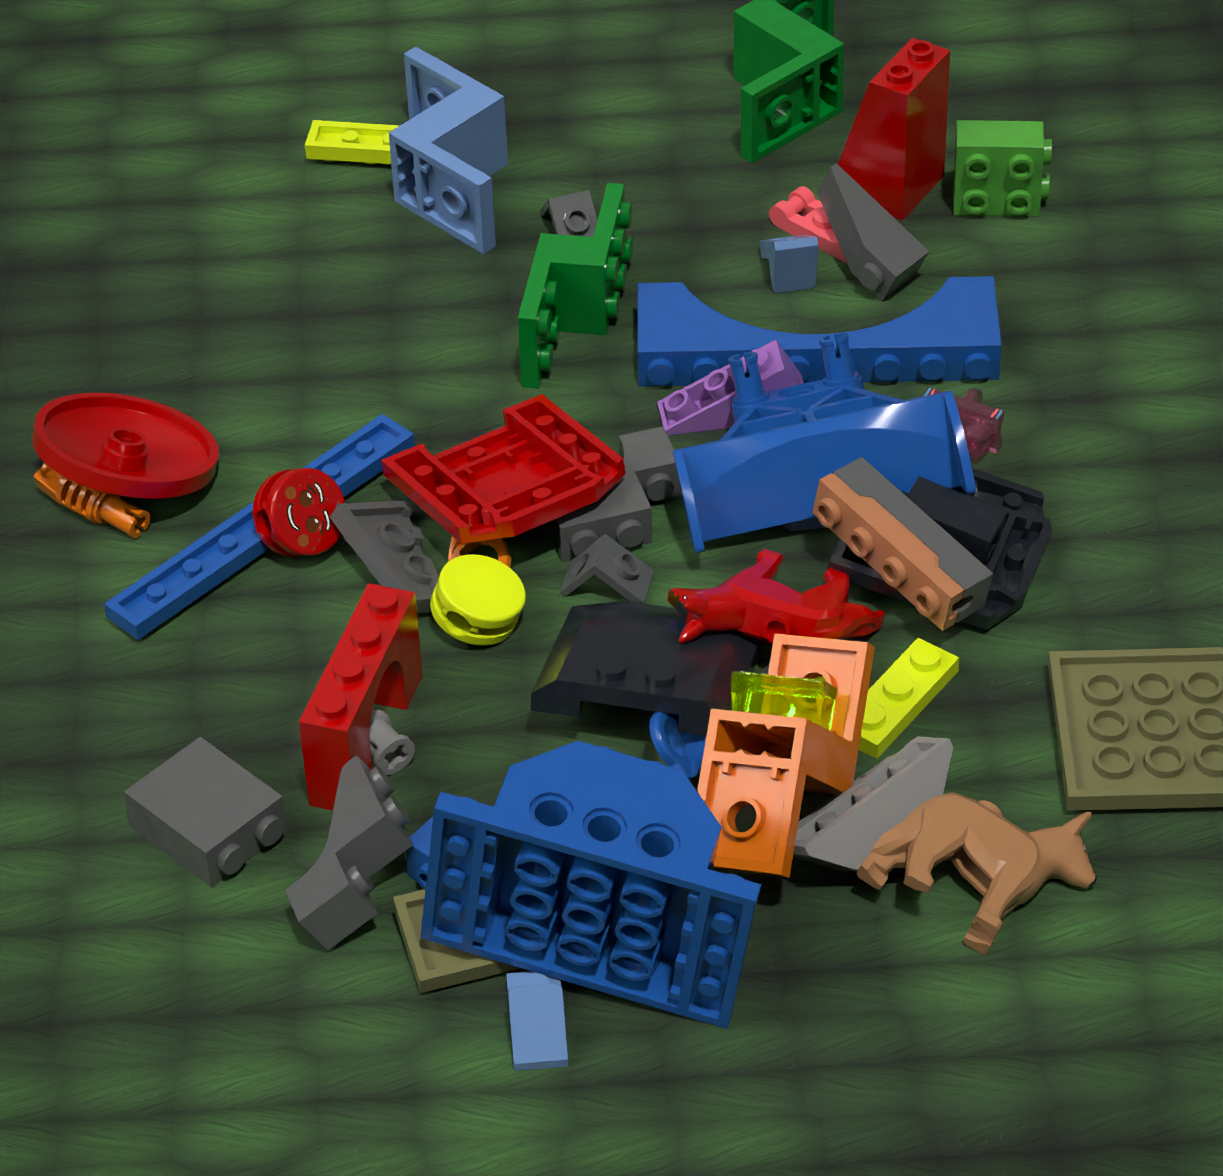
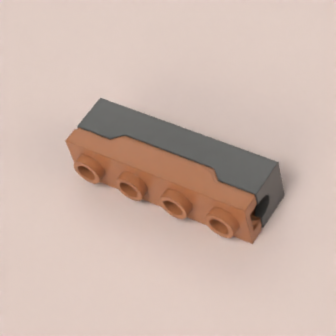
[812,457,994,631]

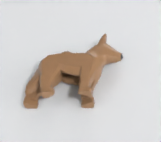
[857,792,1097,954]

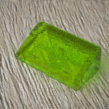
[731,671,838,730]

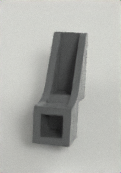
[557,426,680,563]
[285,755,414,950]

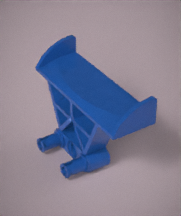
[672,332,976,553]

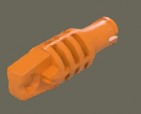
[33,463,150,539]

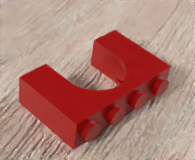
[299,583,423,811]

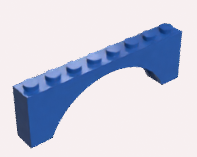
[638,276,1002,386]

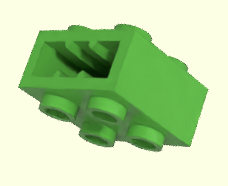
[953,120,1052,217]

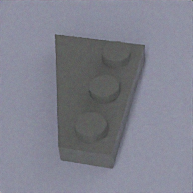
[330,500,439,613]

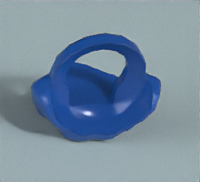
[649,712,706,781]

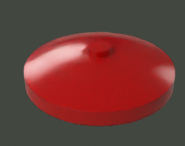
[32,393,219,499]

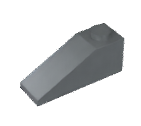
[817,163,930,301]

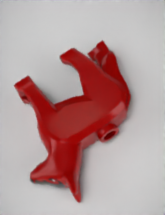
[667,549,885,643]

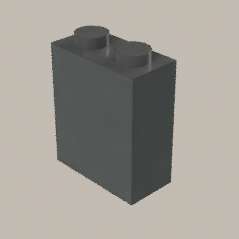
[124,737,287,888]

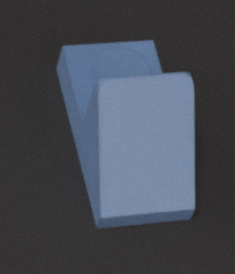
[759,235,818,293]
[506,971,568,1071]

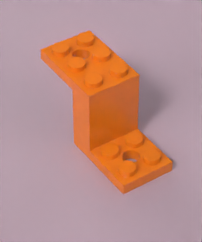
[697,634,875,878]

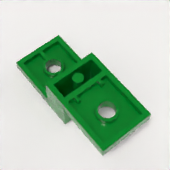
[518,183,633,389]

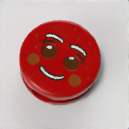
[253,468,345,557]

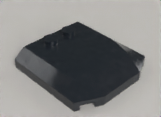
[827,468,1052,630]
[531,601,762,736]

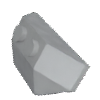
[793,736,954,872]

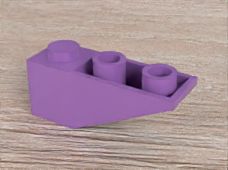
[657,340,803,435]

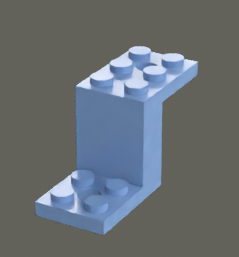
[389,47,508,254]

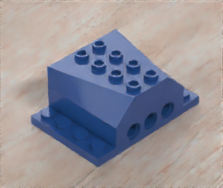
[421,741,761,1029]

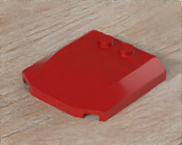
[381,394,626,544]

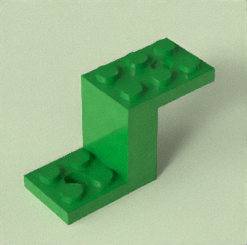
[734,0,844,163]

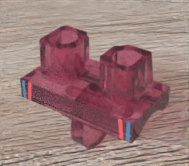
[922,387,1004,459]

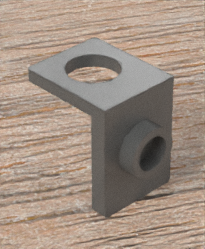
[540,190,598,237]
[560,534,654,603]

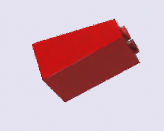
[838,38,950,221]

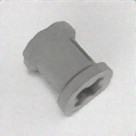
[370,710,415,775]

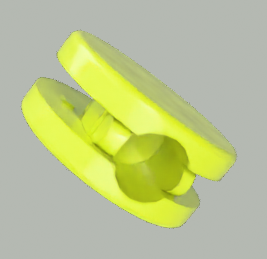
[430,554,526,646]

